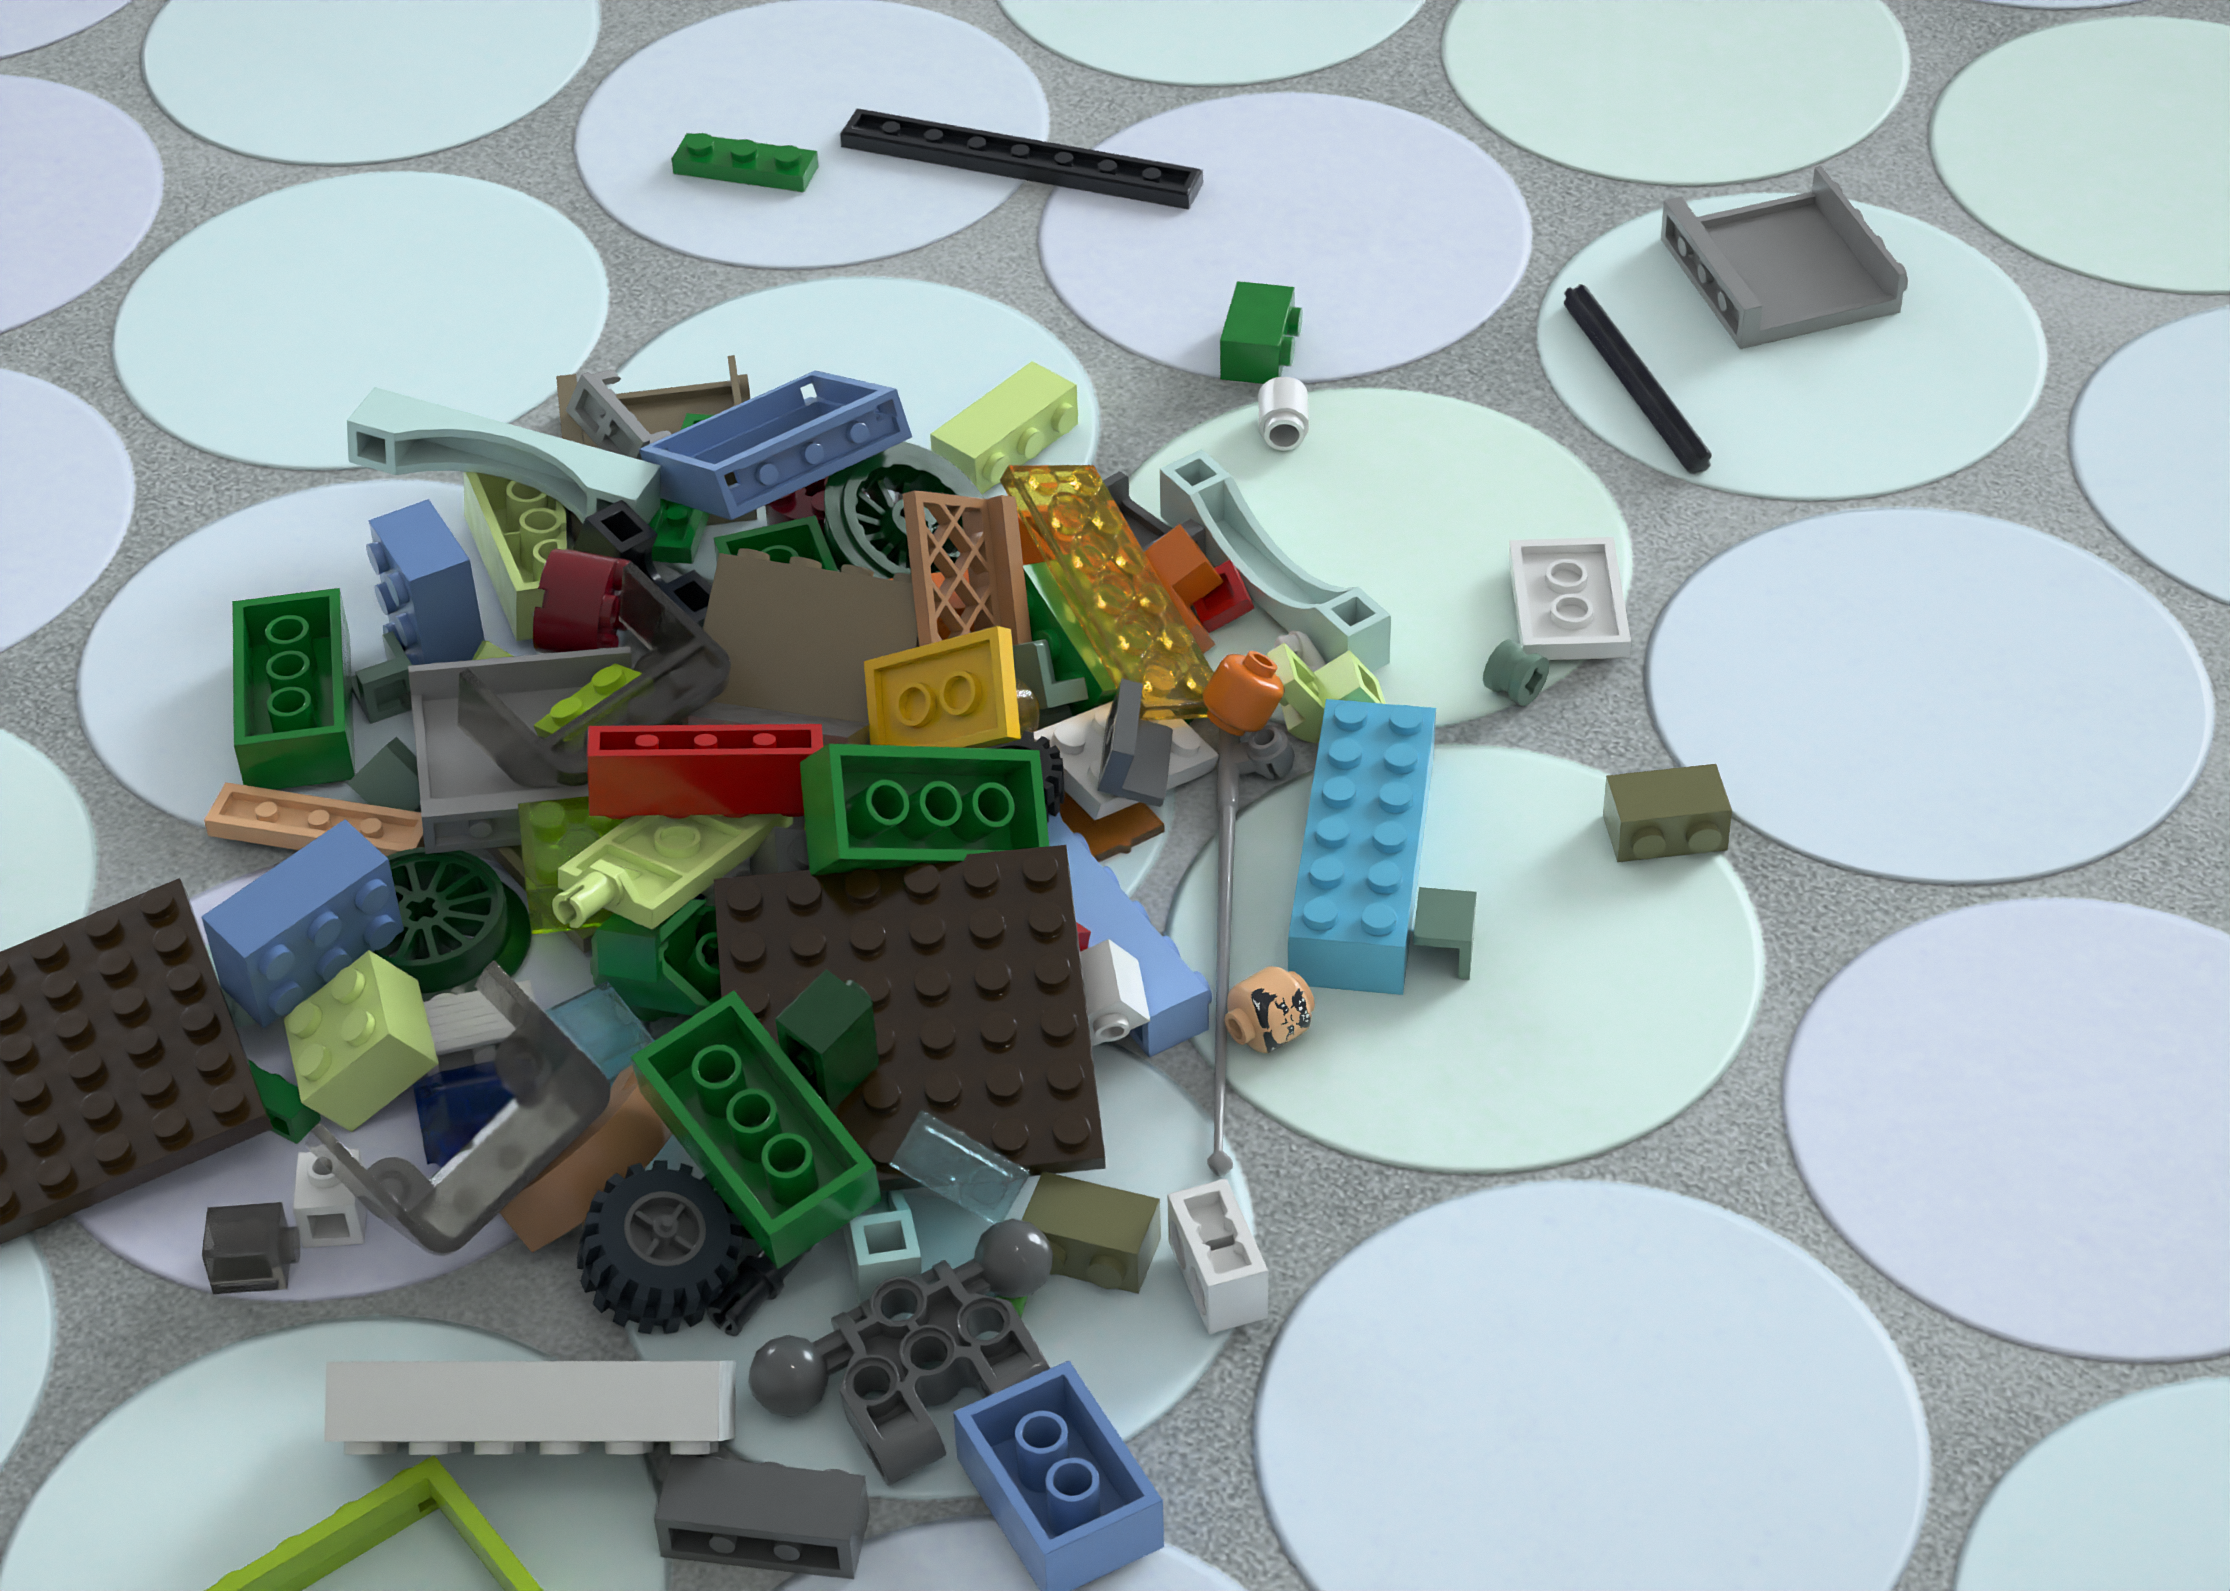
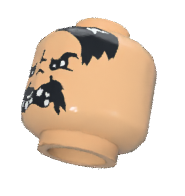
[1224,966,1315,1053]

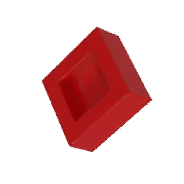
[1193,559,1255,633]

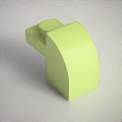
[1266,643,1385,743]

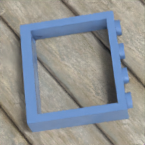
[639,370,912,520]

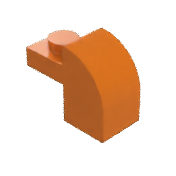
[1130,524,1223,657]

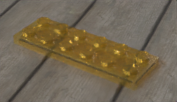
[1000,465,1214,721]

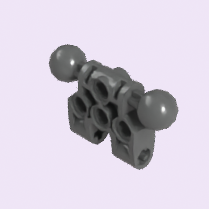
[748,1219,1053,1486]

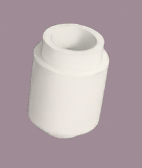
[1258,377,1309,451]

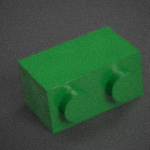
[1220,281,1303,384]

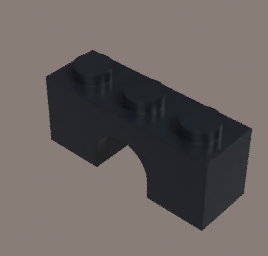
[572,500,712,665]

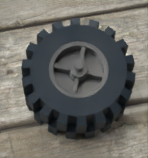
[577,1160,742,1334]

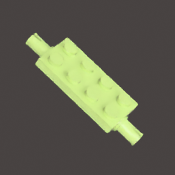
[552,814,793,930]

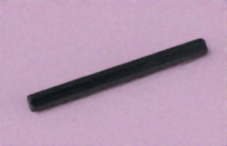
[1564,284,1712,474]

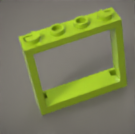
[204,1455,543,1591]

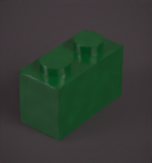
[775,969,879,1111]

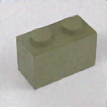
[1603,764,1732,862]
[1021,1172,1161,1294]

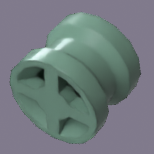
[1483,639,1550,706]

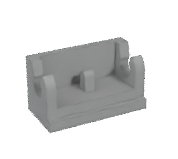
[566,370,671,461]

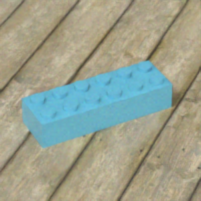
[1288,699,1436,995]

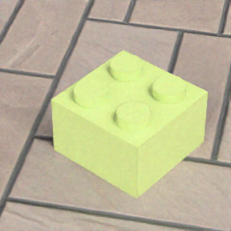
[283,950,439,1132]

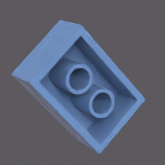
[366,499,485,665]
[201,819,404,1028]
[953,1360,1164,1591]

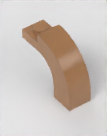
[494,1065,672,1253]

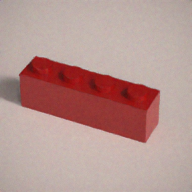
[587,724,823,819]

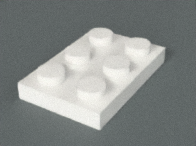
[1508,537,1631,661]
[1034,687,1220,820]

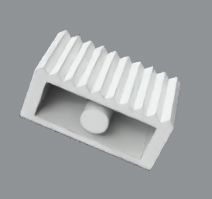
[423,980,547,1088]

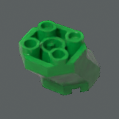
[590,899,721,1022]

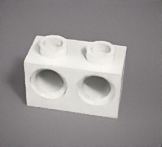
[1167,1178,1268,1334]

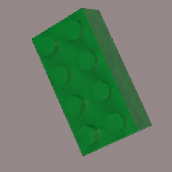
[232,588,356,790]
[800,743,1050,876]
[630,990,881,1269]

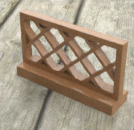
[903,491,1032,646]

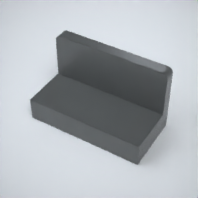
[1097,678,1173,807]

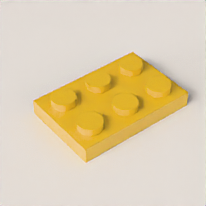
[864,626,1021,748]

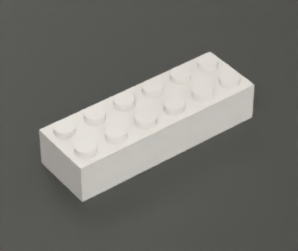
[324,1361,736,1455]

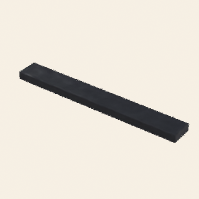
[840,108,1203,210]

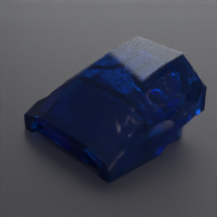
[413,1059,547,1170]

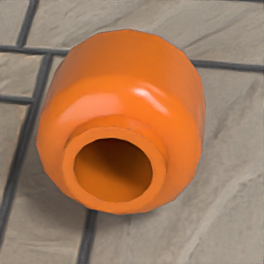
[1203,651,1285,736]

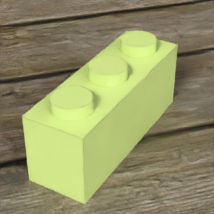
[930,361,1078,494]

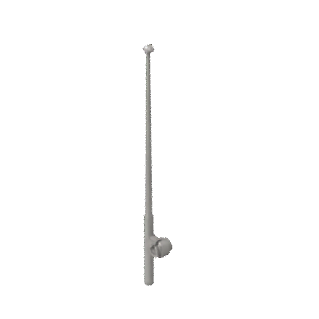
[1207,725,1295,1176]

